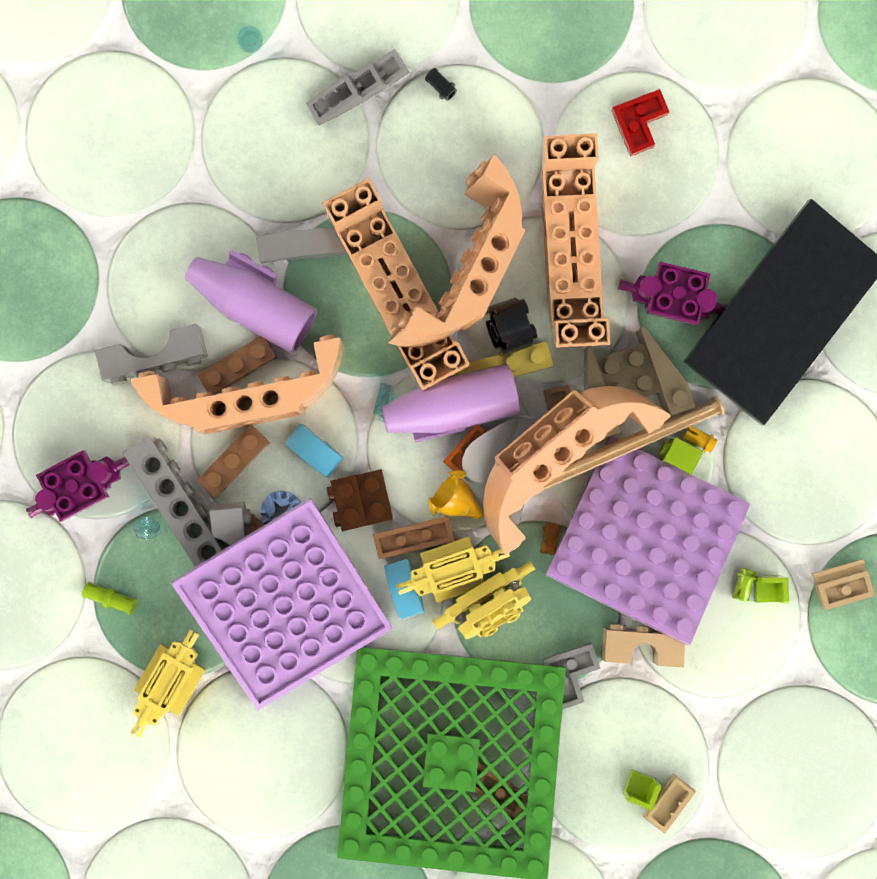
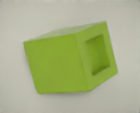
[754,575,789,604]
[622,769,661,811]

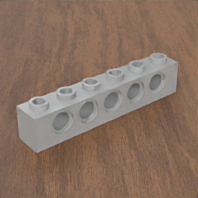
[123,436,226,567]

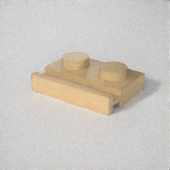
[811,559,876,610]

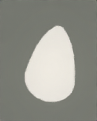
[462,415,534,483]

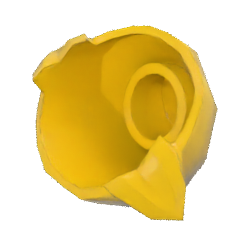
[428,470,483,519]

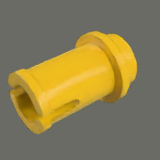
[682,426,718,453]

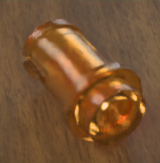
[540,522,563,555]

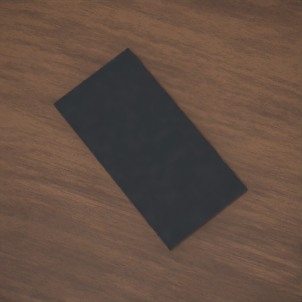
[683,199,877,426]

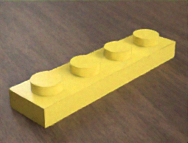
[449,341,553,378]

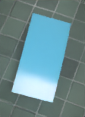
[285,423,344,478]
[384,558,425,619]

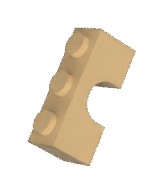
[601,623,685,668]

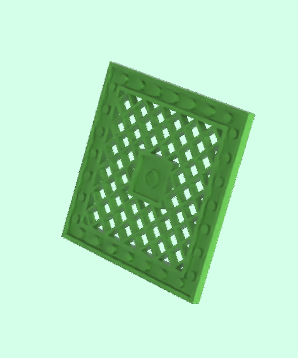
[337,646,566,879]

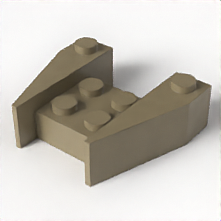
[584,327,696,438]

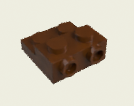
[327,469,393,531]

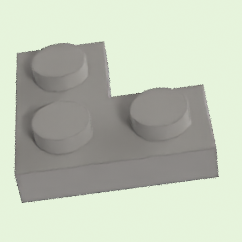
[542,643,601,710]

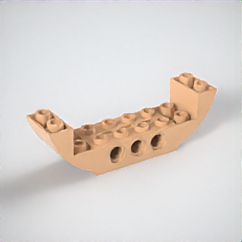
[542,133,610,348]
[388,155,526,347]
[322,178,470,390]
[130,335,344,435]
[483,386,670,555]

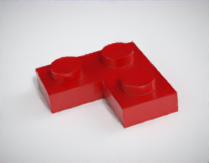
[611,89,669,157]

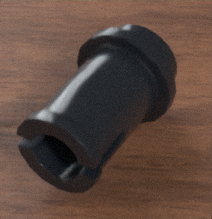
[425,68,457,101]

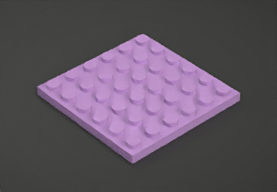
[545,436,750,646]
[172,497,392,710]

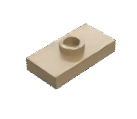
[642,773,696,834]

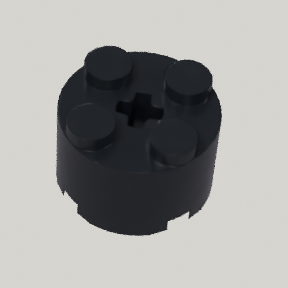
[485,298,537,357]

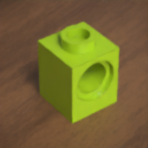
[659,437,704,475]

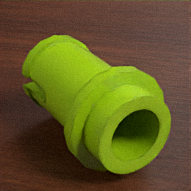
[732,568,757,602]

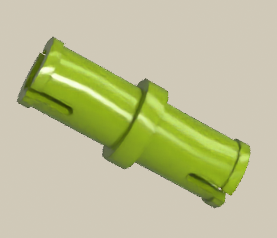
[82,582,137,615]

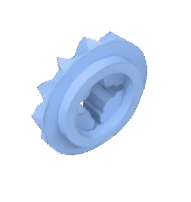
[260,491,300,525]

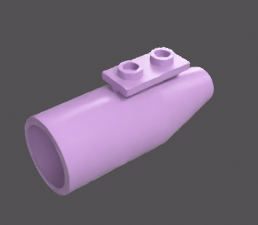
[185,250,318,354]
[381,364,519,443]

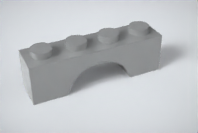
[95,324,208,386]
[209,502,251,546]

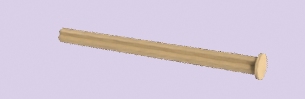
[543,396,724,490]

